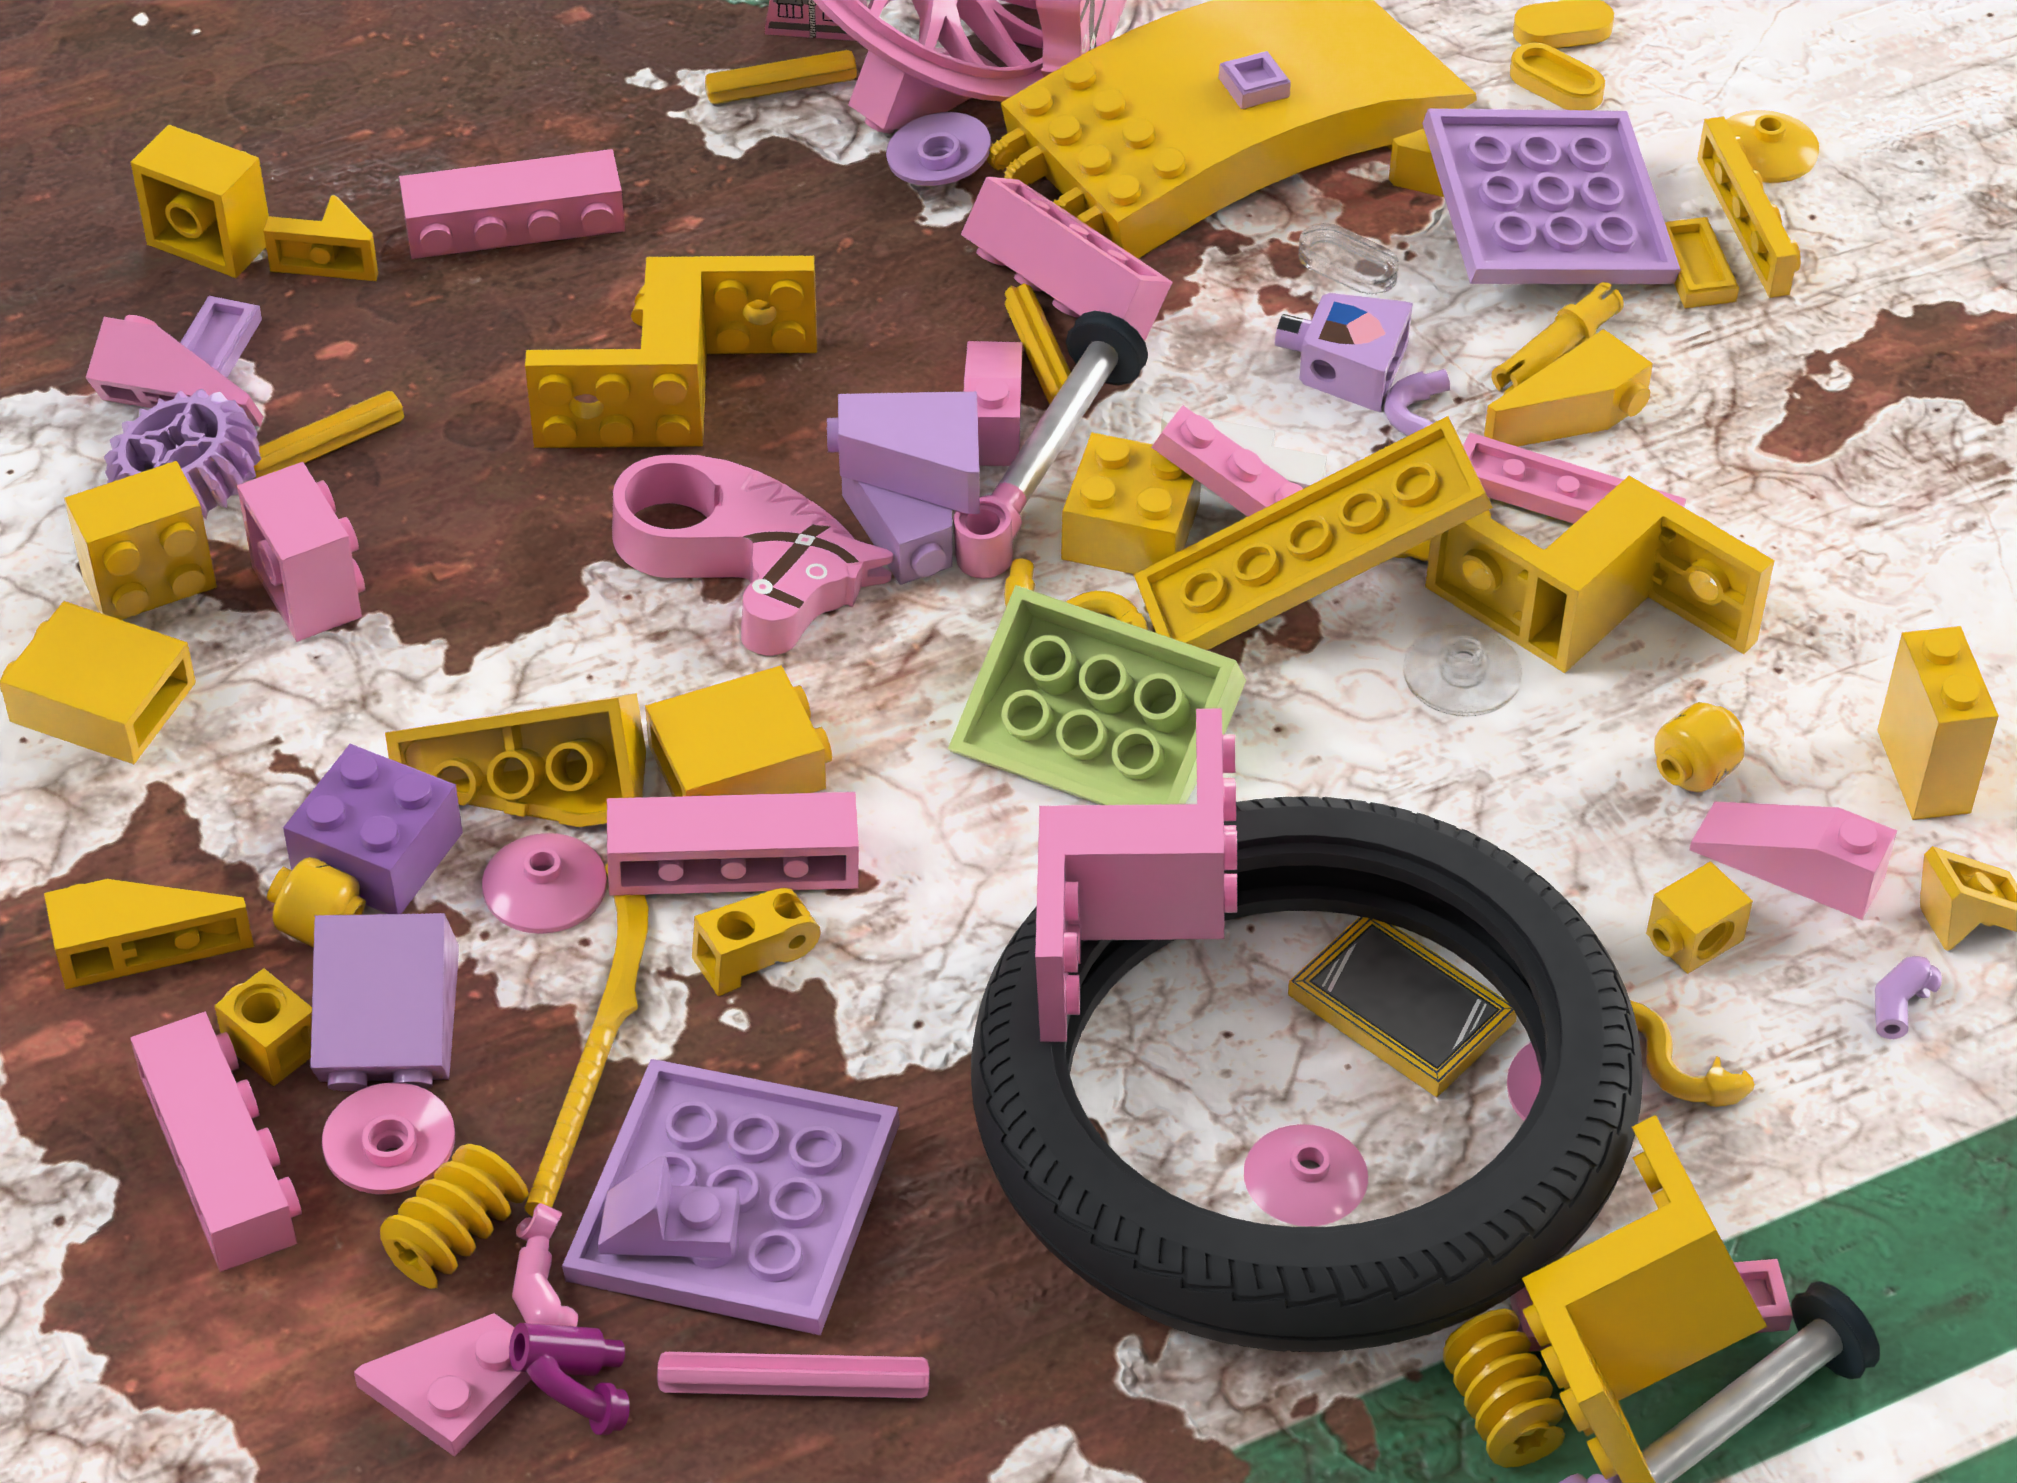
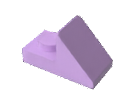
[598,1156,741,1258]

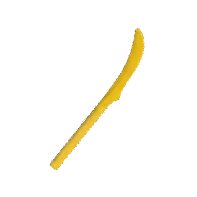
[524,862,649,1217]

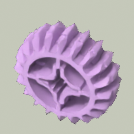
[104,389,261,520]

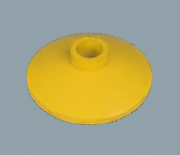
[1726,110,1819,183]

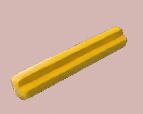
[705,50,857,104]
[1005,283,1071,405]
[254,391,404,479]

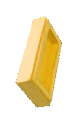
[1665,217,1739,309]

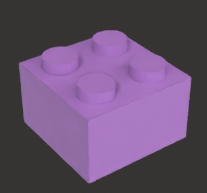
[283,743,463,914]

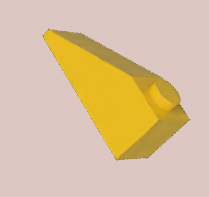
[1484,329,1653,447]
[44,879,254,989]

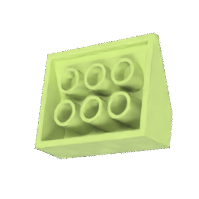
[948,585,1246,805]

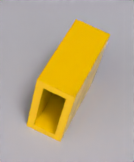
[0,601,196,765]
[1877,626,1999,820]
[645,665,832,797]

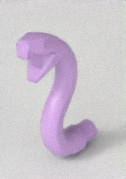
[1384,369,1450,436]

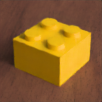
[131,125,269,278]
[1061,432,1201,574]
[64,461,217,620]

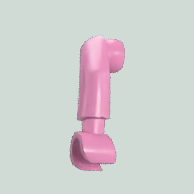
[512,1203,578,1327]

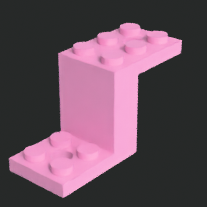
[1035,708,1237,1042]

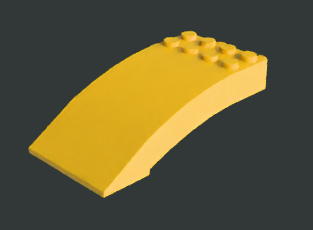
[987,0,1477,259]

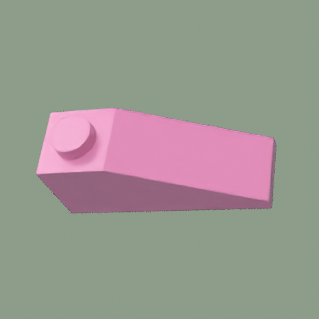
[848,48,998,134]
[86,315,263,427]
[964,341,1023,466]
[1689,802,1897,920]

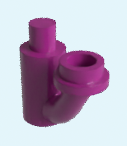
[509,1323,629,1435]

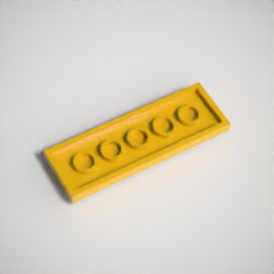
[1133,416,1493,650]

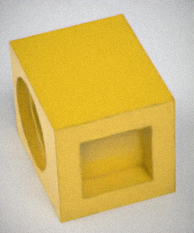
[1646,861,1753,974]
[214,968,312,1086]

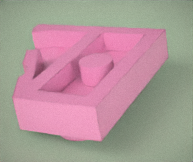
[354,1313,531,1457]

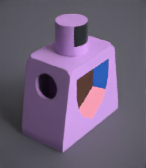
[1275,293,1413,412]

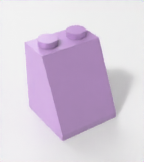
[310,913,459,1091]

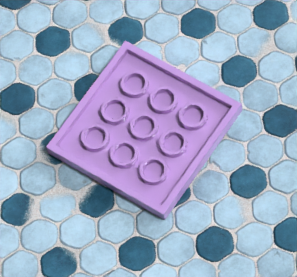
[1422,108,1681,284]
[562,1059,900,1335]

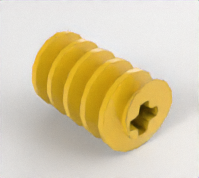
[380,1144,529,1289]
[1443,1308,1565,1468]

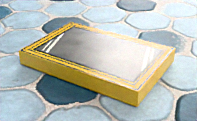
[1288,917,1517,1097]

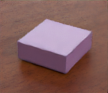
[1218,51,1291,109]

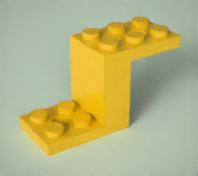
[525,256,817,448]
[1425,475,1775,673]
[1522,1115,1767,1483]

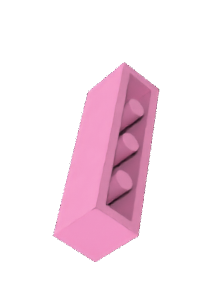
[399,149,625,259]
[961,177,1172,340]
[607,792,859,896]
[130,1011,302,1272]

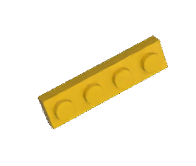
[1697,116,1801,298]

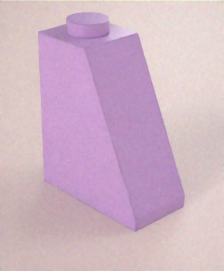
[827,391,980,514]
[842,477,952,585]

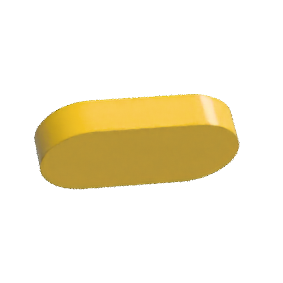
[1513,0,1614,49]
[1510,43,1605,110]

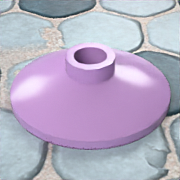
[886,112,991,186]

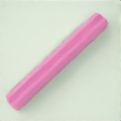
[657,1352,930,1398]

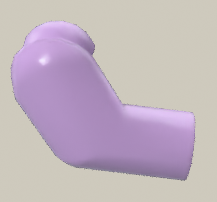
[1875,956,1942,1039]

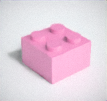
[237,462,365,642]

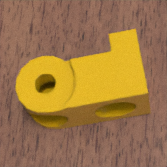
[692,888,821,996]

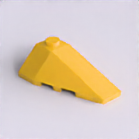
[385,693,646,827]

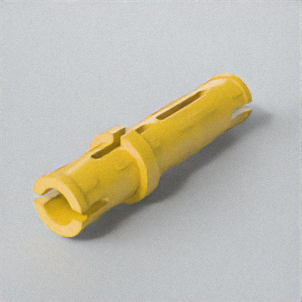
[1491,282,1624,395]

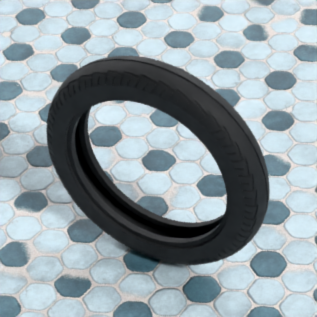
[971,796,1643,1352]

